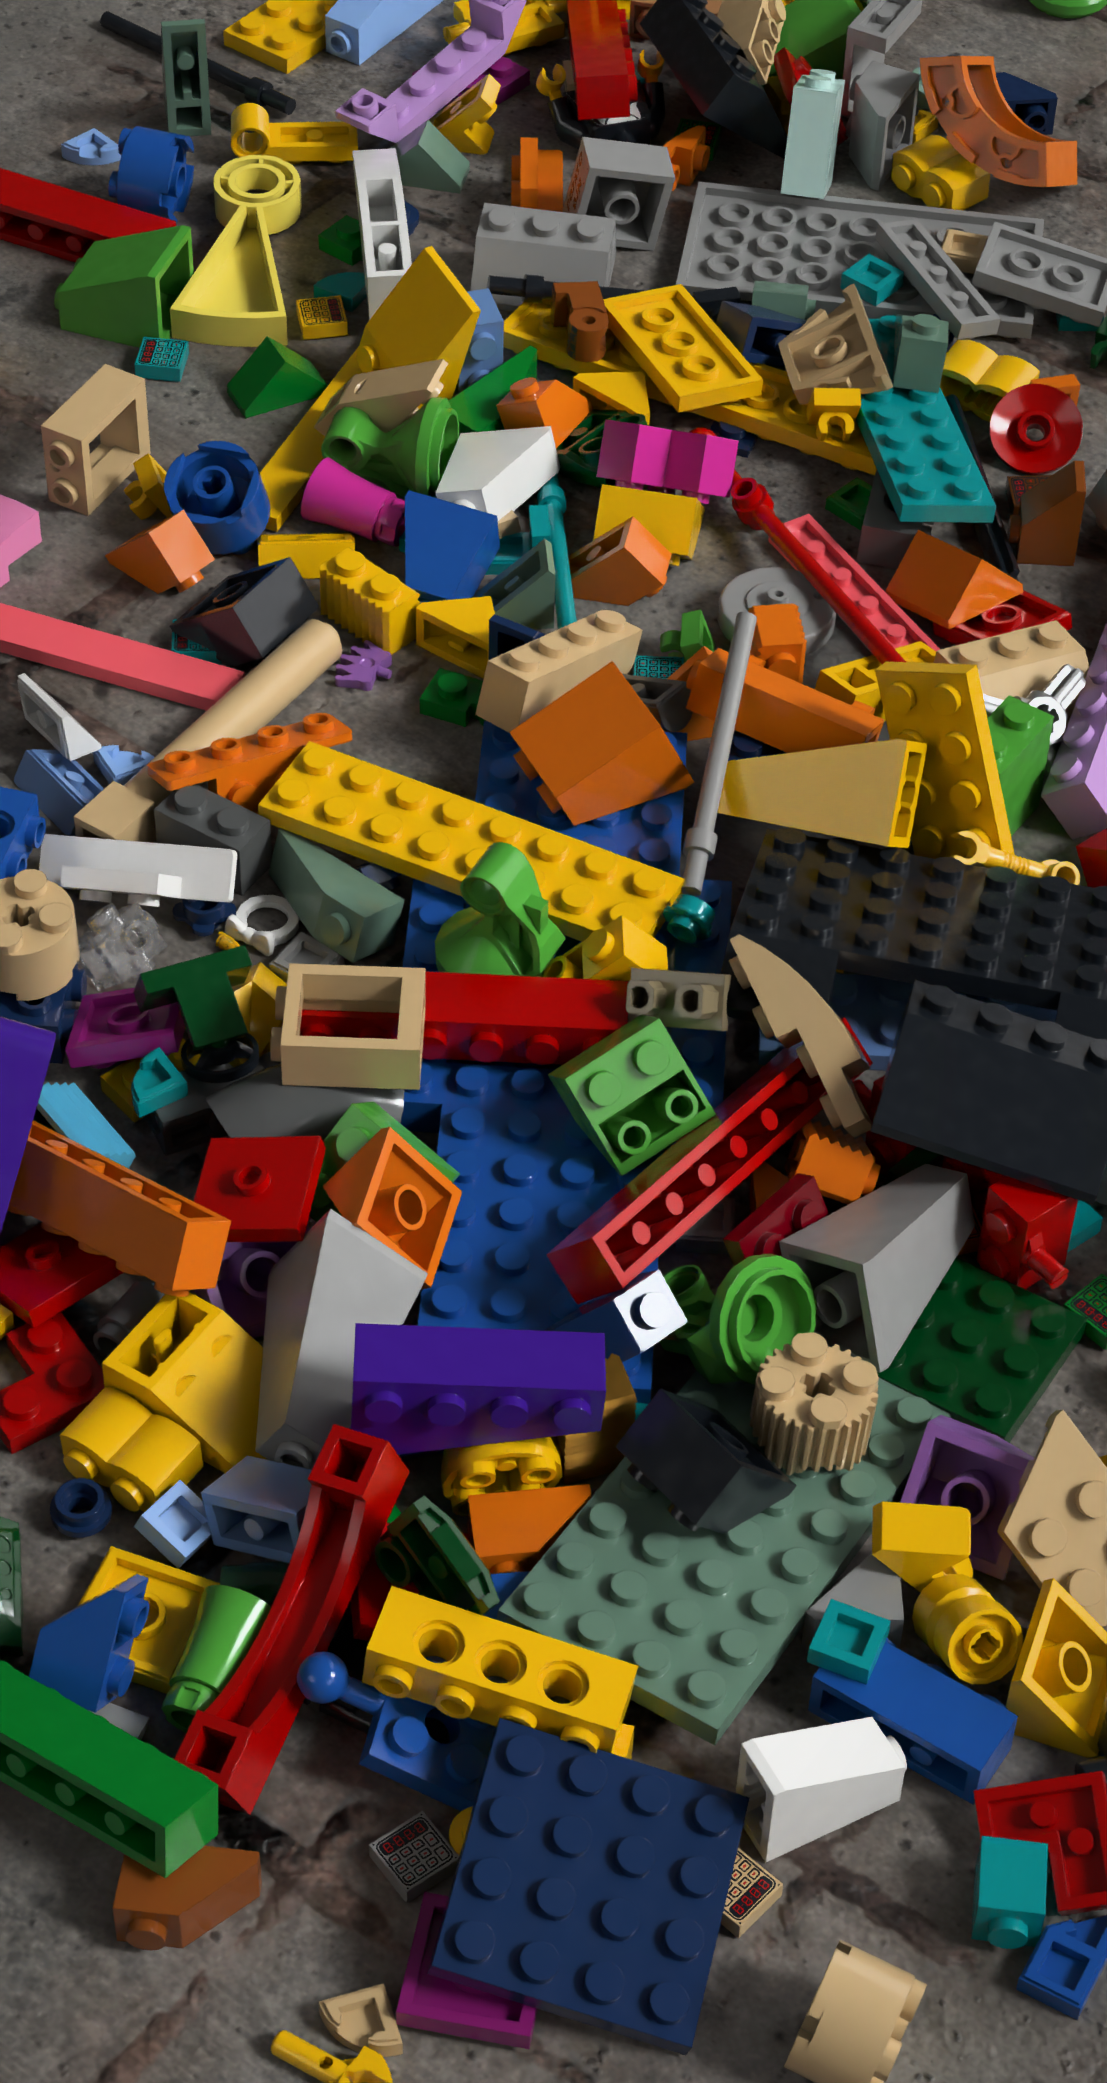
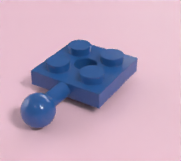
[297,1651,495,1811]

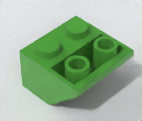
[548,1015,716,1176]

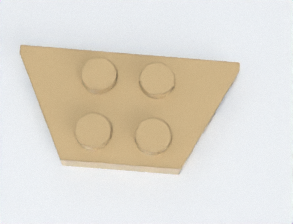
[778,283,893,405]
[997,1410,1107,1627]

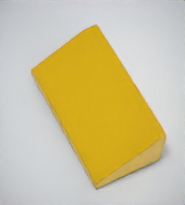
[258,533,355,579]

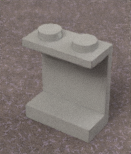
[841,0,922,118]

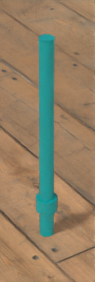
[537,473,577,629]

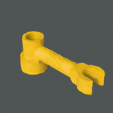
[950,831,1080,885]

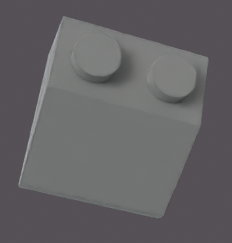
[846,61,920,191]

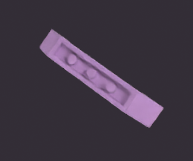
[335,0,527,143]

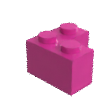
[596,419,739,504]

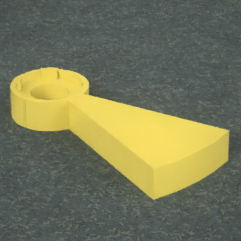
[170,155,302,347]

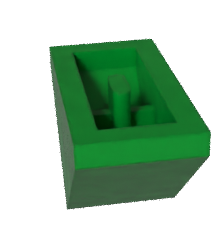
[227,336,328,419]

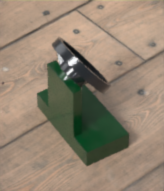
[133,945,260,1083]

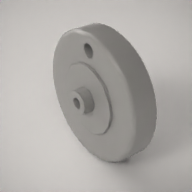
[718,567,836,655]

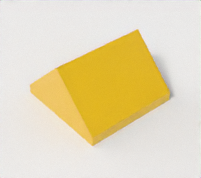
[1006,1578,1107,1758]

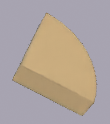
[319,1983,403,2057]

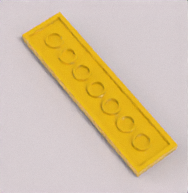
[258,741,685,942]

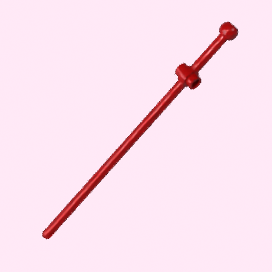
[689,427,906,664]

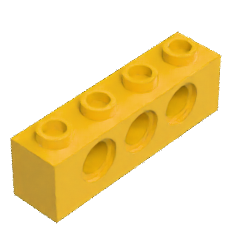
[362,1586,638,1754]

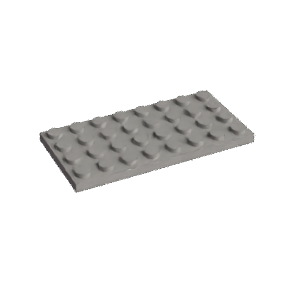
[676,182,1044,339]

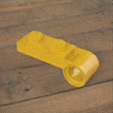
[231,103,358,164]

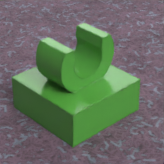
[660,609,715,663]

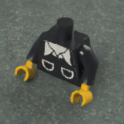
[536,50,666,150]

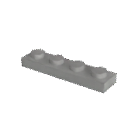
[875,219,1001,340]

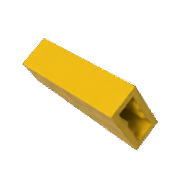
[718,739,928,848]

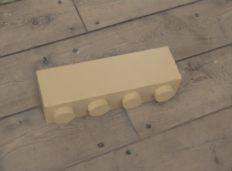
[475,609,643,732]

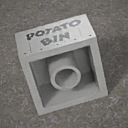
[563,137,675,251]

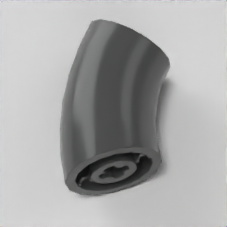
[205,1064,405,1141]

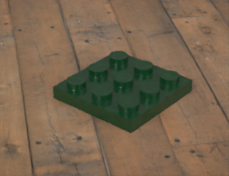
[877,1257,1087,1443]

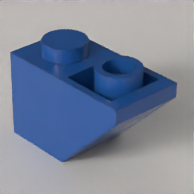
[29,1574,149,1713]

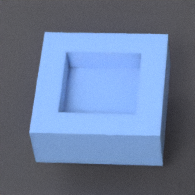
[134,1480,212,1568]

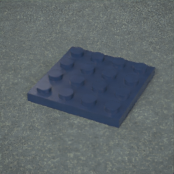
[427,1718,750,2055]

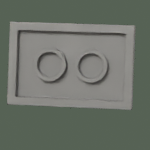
[971,222,1107,327]

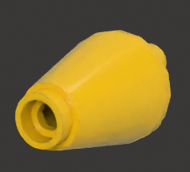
[440,1437,563,1516]

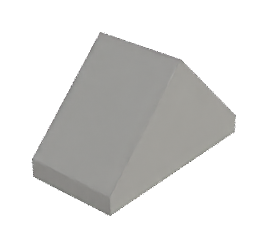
[801,1553,904,1652]

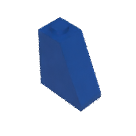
[405,490,500,604]

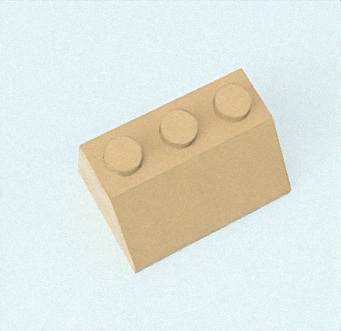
[933,620,1089,736]

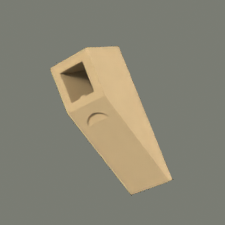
[717,0,786,85]
[314,359,448,436]

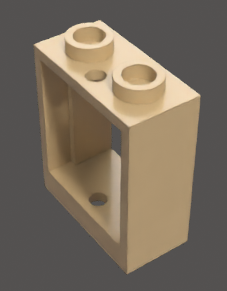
[41,364,151,516]
[270,963,426,1090]

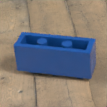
[808,1638,1018,1805]

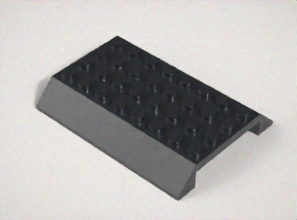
[721,828,1107,1039]

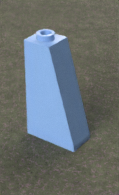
[325,0,443,65]

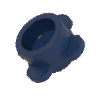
[172,899,236,937]

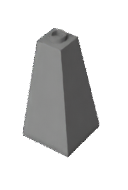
[779,1164,975,1373]
[255,1209,428,1470]

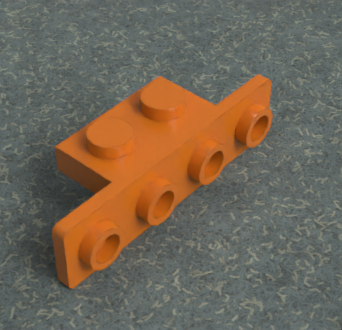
[511,137,563,212]
[147,713,353,814]

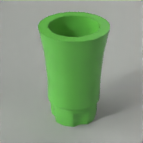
[161,1585,271,1733]

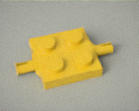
[443,0,567,56]

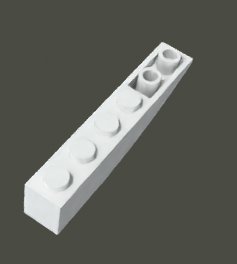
[352,148,412,320]

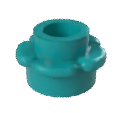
[663,894,715,943]

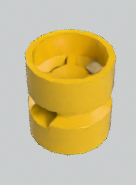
[912,1574,1024,1684]

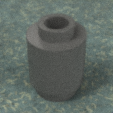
[93,1281,165,1359]

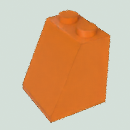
[509,661,695,826]

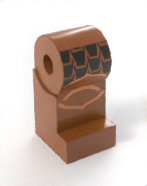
[550,281,609,362]

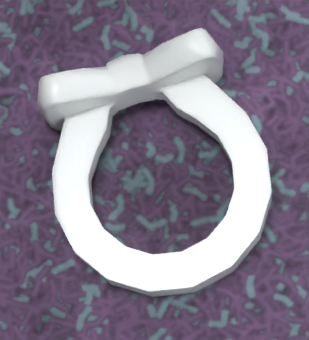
[225,895,299,956]

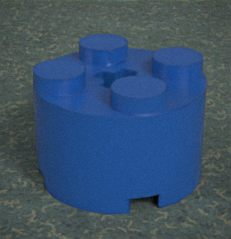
[108,126,194,223]
[164,441,270,555]

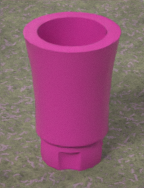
[301,457,405,547]

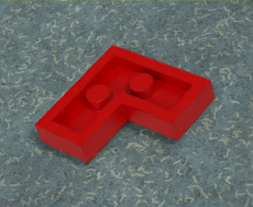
[0,1312,105,1454]
[973,1771,1107,1916]

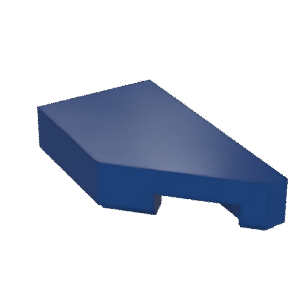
[1016,1915,1107,2020]

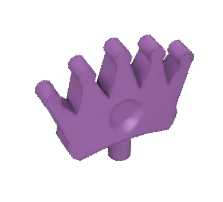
[335,640,392,691]

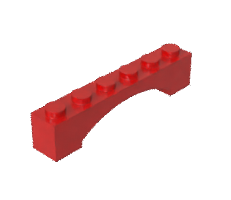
[174,1424,410,1815]

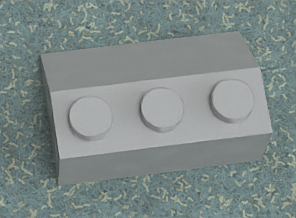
[470,203,616,312]

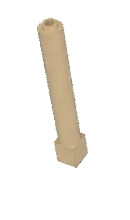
[74,619,342,843]

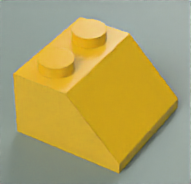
[593,484,705,567]

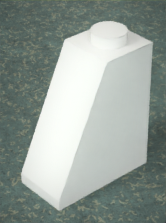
[436,426,560,521]
[736,1717,907,1863]

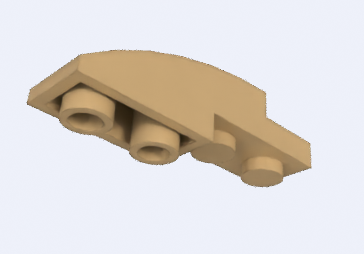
[729,934,872,1138]

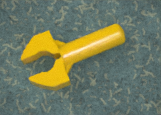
[271,2030,393,2083]

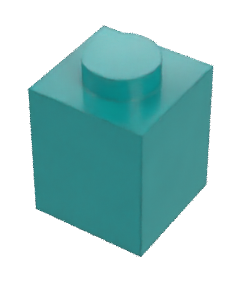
[971,1836,1048,1949]

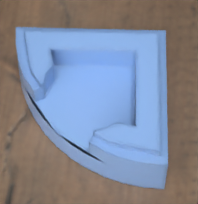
[61,128,121,165]
[93,745,155,785]

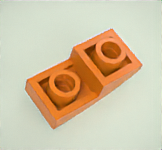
[663,125,710,191]

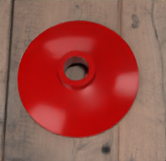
[989,384,1083,475]

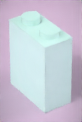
[780,69,845,199]

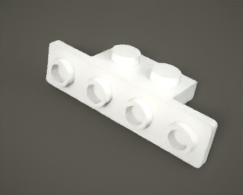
[39,834,237,907]

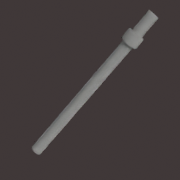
[682,612,757,897]

